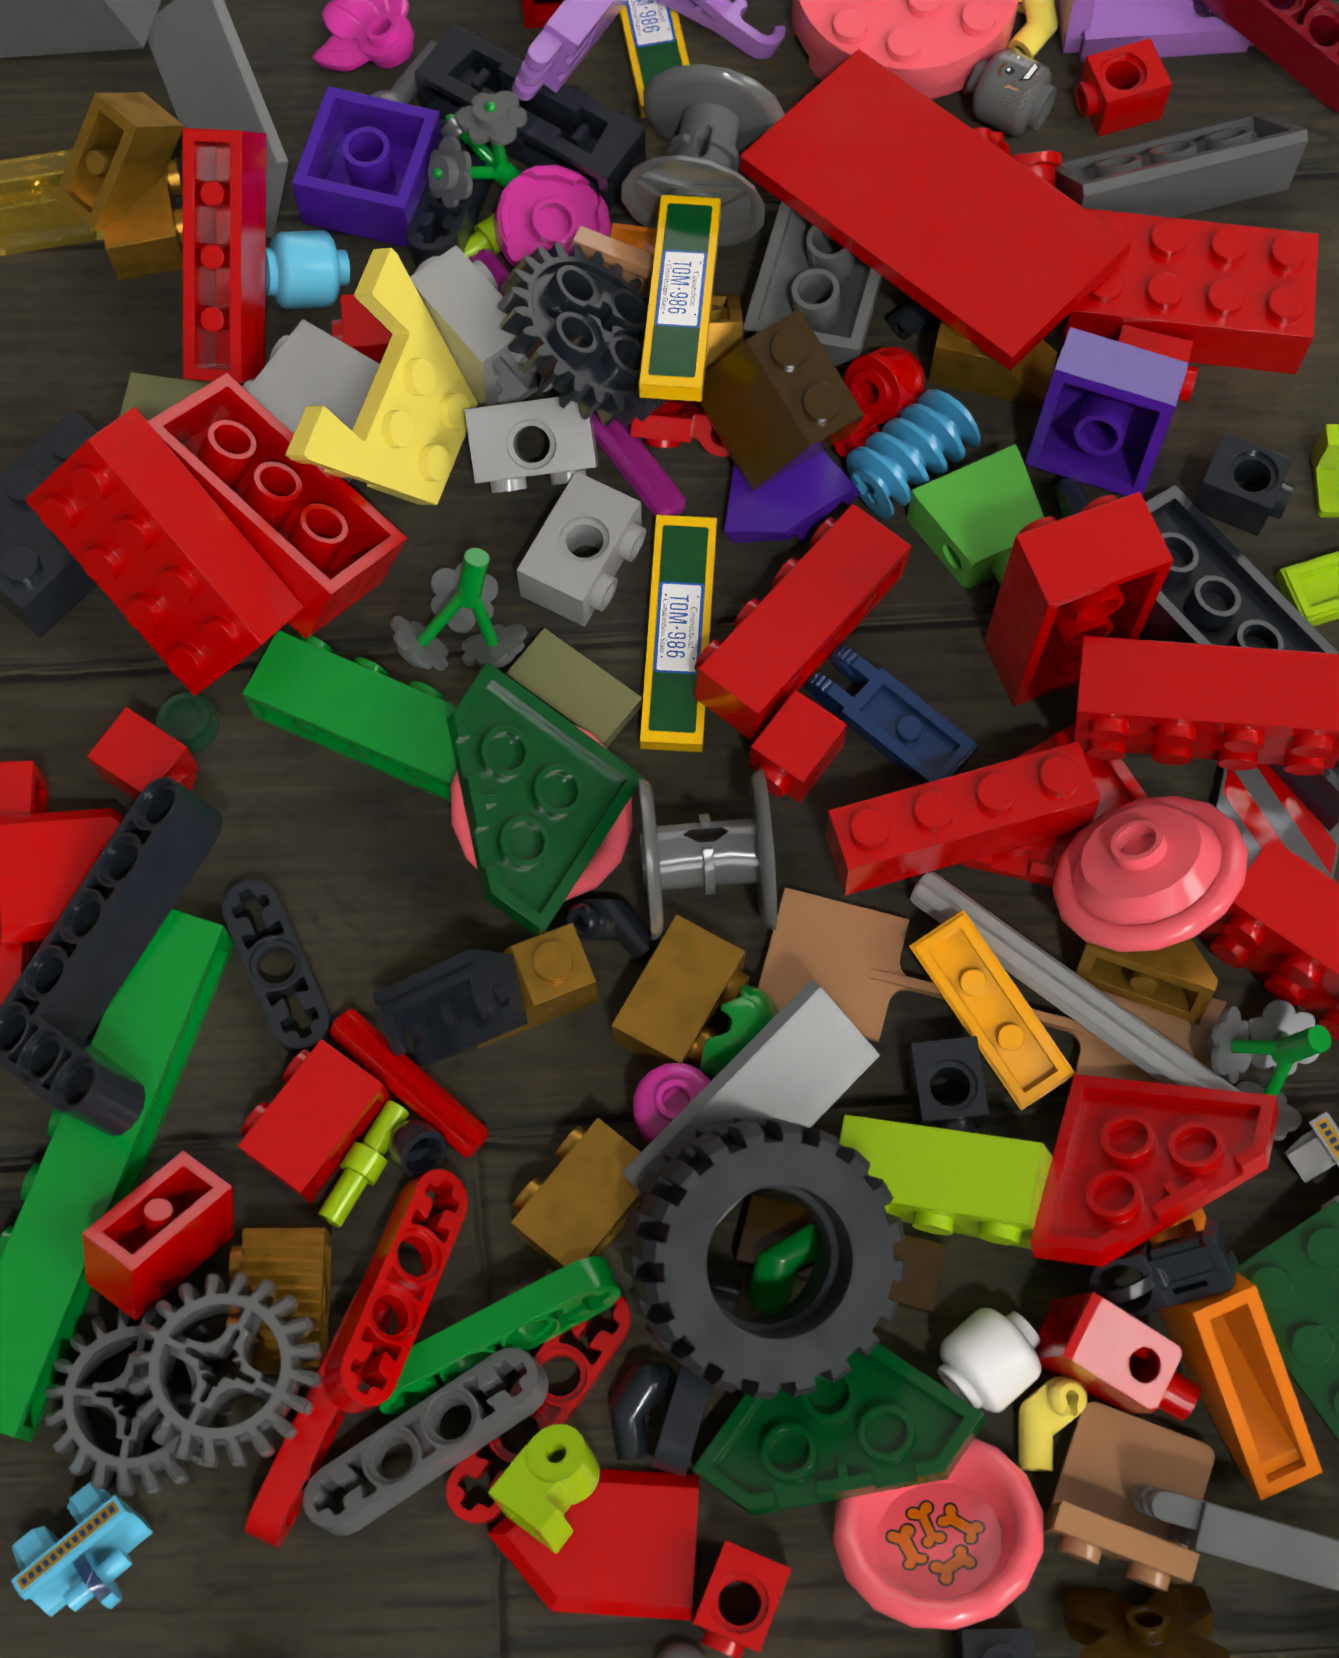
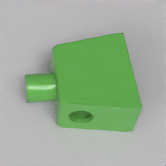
[907,444,1044,588]

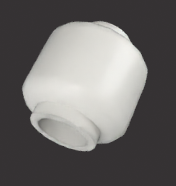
[937,1308,1041,1412]

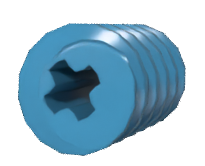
[846,389,981,520]

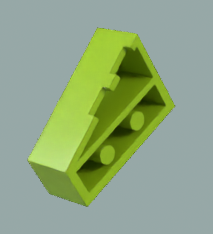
[839,1115,1052,1250]

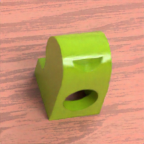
[488,1424,600,1554]

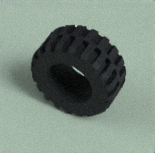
[622,1116,906,1399]

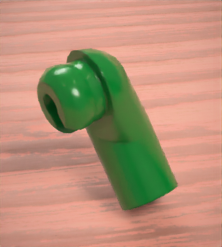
[748,1223,817,1314]

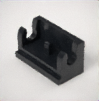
[373,949,528,1066]

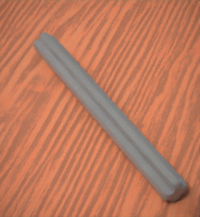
[910,872,1241,1092]

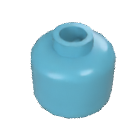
[265,230,350,309]

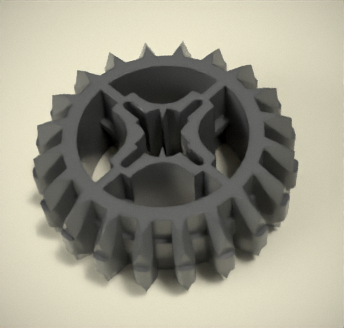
[129,1272,323,1468]
[44,1305,235,1497]

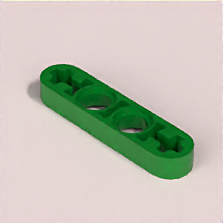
[379,1256,621,1415]

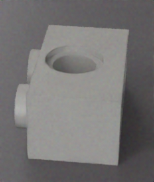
[464,397,599,493]
[517,471,646,627]

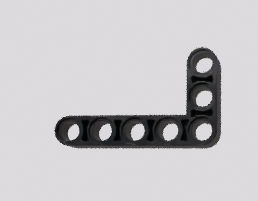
[0,777,223,1136]

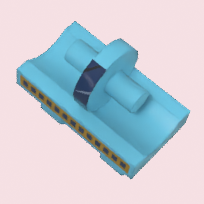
[11,1482,153,1617]

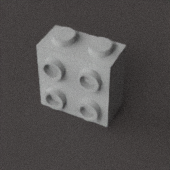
[410,245,538,408]
[242,319,380,484]

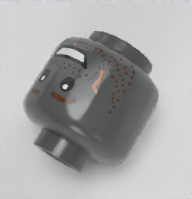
[967,49,1057,137]

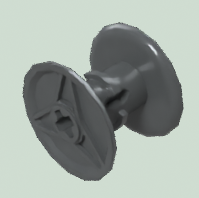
[621,64,785,247]
[638,769,777,940]

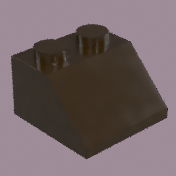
[697,309,864,493]

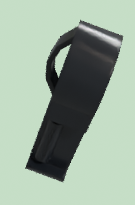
[1089,1219,1238,1318]

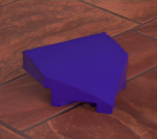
[724,451,861,545]

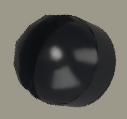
[388,1119,447,1179]

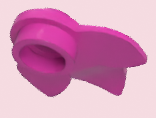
[313,0,414,71]

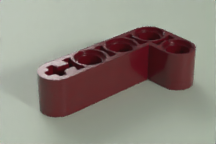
[1200,0,1339,113]

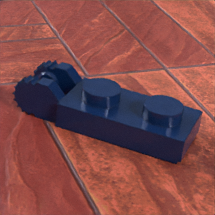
[806,645,978,785]

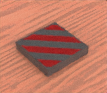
[1214,763,1339,879]

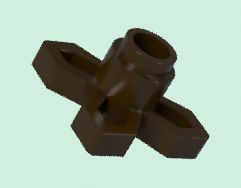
[1063,1586,1230,1658]

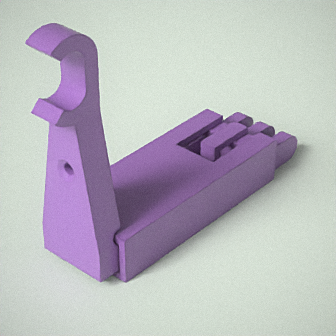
[512,0,786,101]
[1056,0,1254,63]

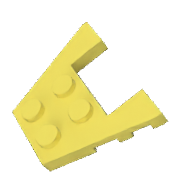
[285,248,478,505]

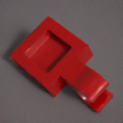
[630,399,730,457]

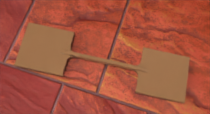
[758,887,1227,1083]

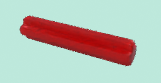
[329,1009,489,1158]

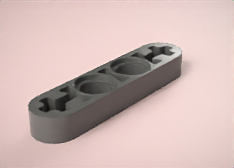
[303,1348,549,1535]

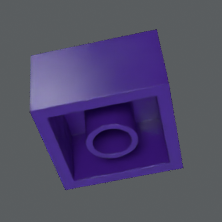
[292,86,444,248]
[1025,327,1189,496]

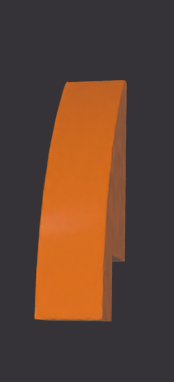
[1142,1208,1323,1501]

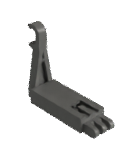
[1130,1484,1339,1591]

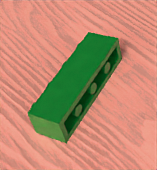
[242,630,457,802]

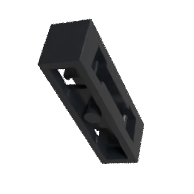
[414,24,646,212]

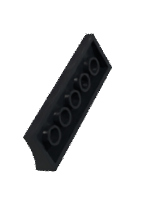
[1138,485,1339,832]

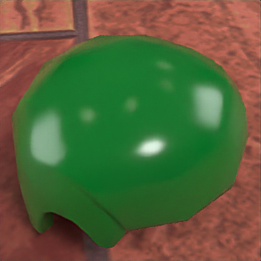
[700,985,779,1080]

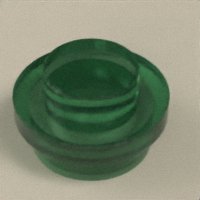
[156,693,220,754]

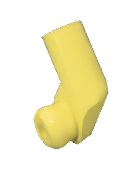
[1008,0,1059,58]
[1018,1376,1088,1472]

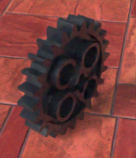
[498,243,667,426]

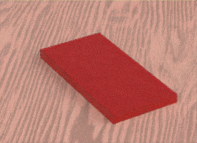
[740,49,1131,371]

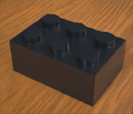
[0,409,98,639]

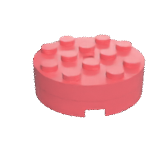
[791,0,1019,99]

